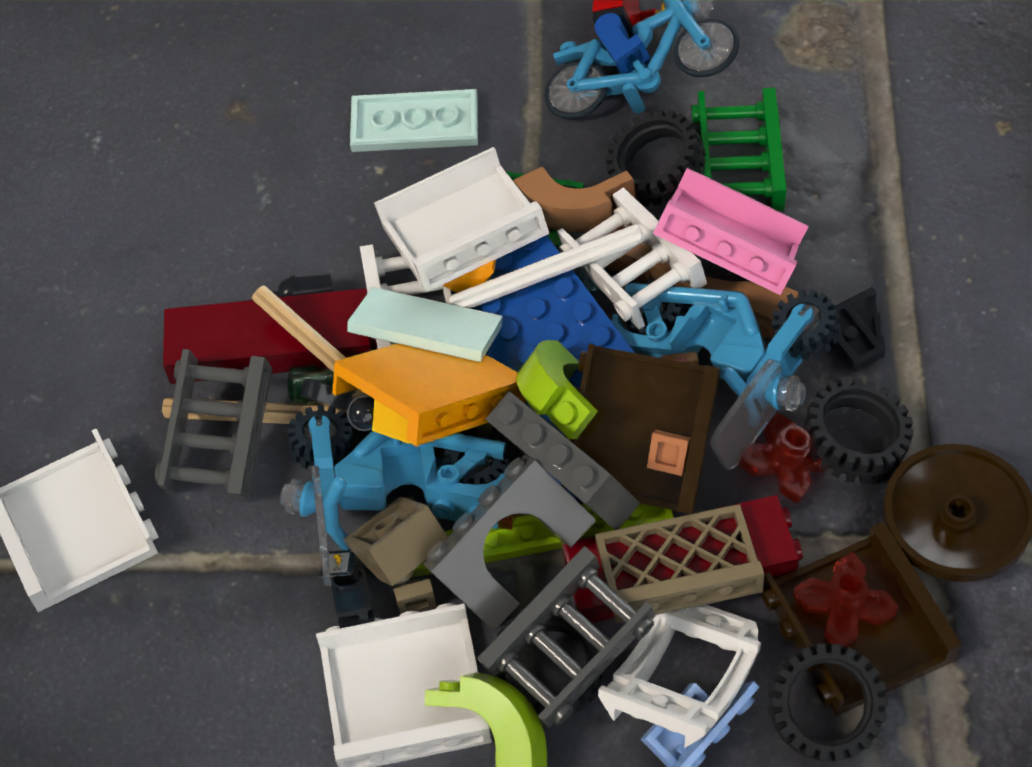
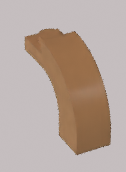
[513,167,635,232]

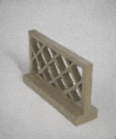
[595,504,764,623]

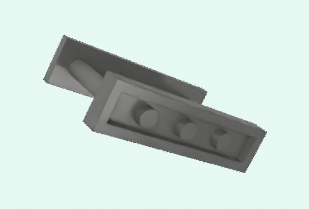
[155,349,272,503]
[478,546,655,729]

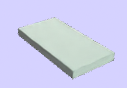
[350,89,478,152]
[347,287,503,362]

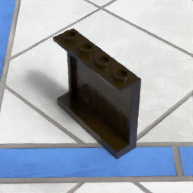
[561,344,721,514]
[761,521,962,716]

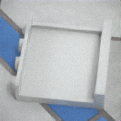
[374,147,549,292]
[0,429,159,612]
[316,603,492,767]

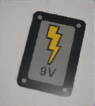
[320,549,355,577]

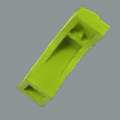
[516,340,598,439]
[425,672,547,767]

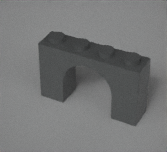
[486,391,640,530]
[423,455,596,631]

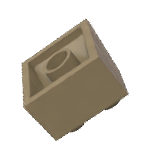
[343,496,448,586]

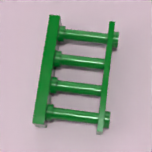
[692,87,787,211]

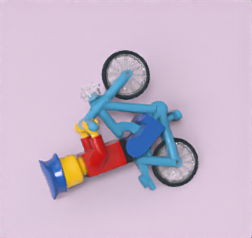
[545,0,740,119]

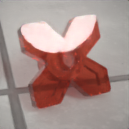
[739,413,824,504]
[793,553,899,647]

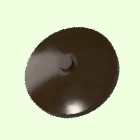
[883,444,1032,582]

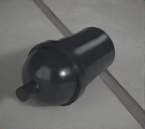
[273,274,333,297]
[345,393,374,431]

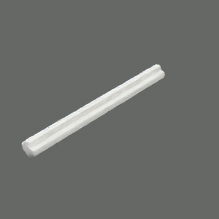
[449,224,644,309]

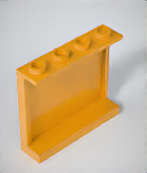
[332,343,525,447]

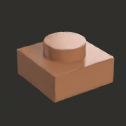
[647,430,691,476]

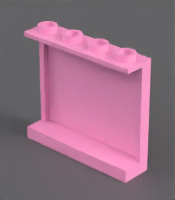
[653,168,809,295]

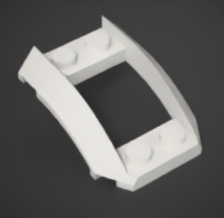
[598,604,761,748]

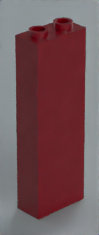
[163,288,378,384]
[562,495,803,623]

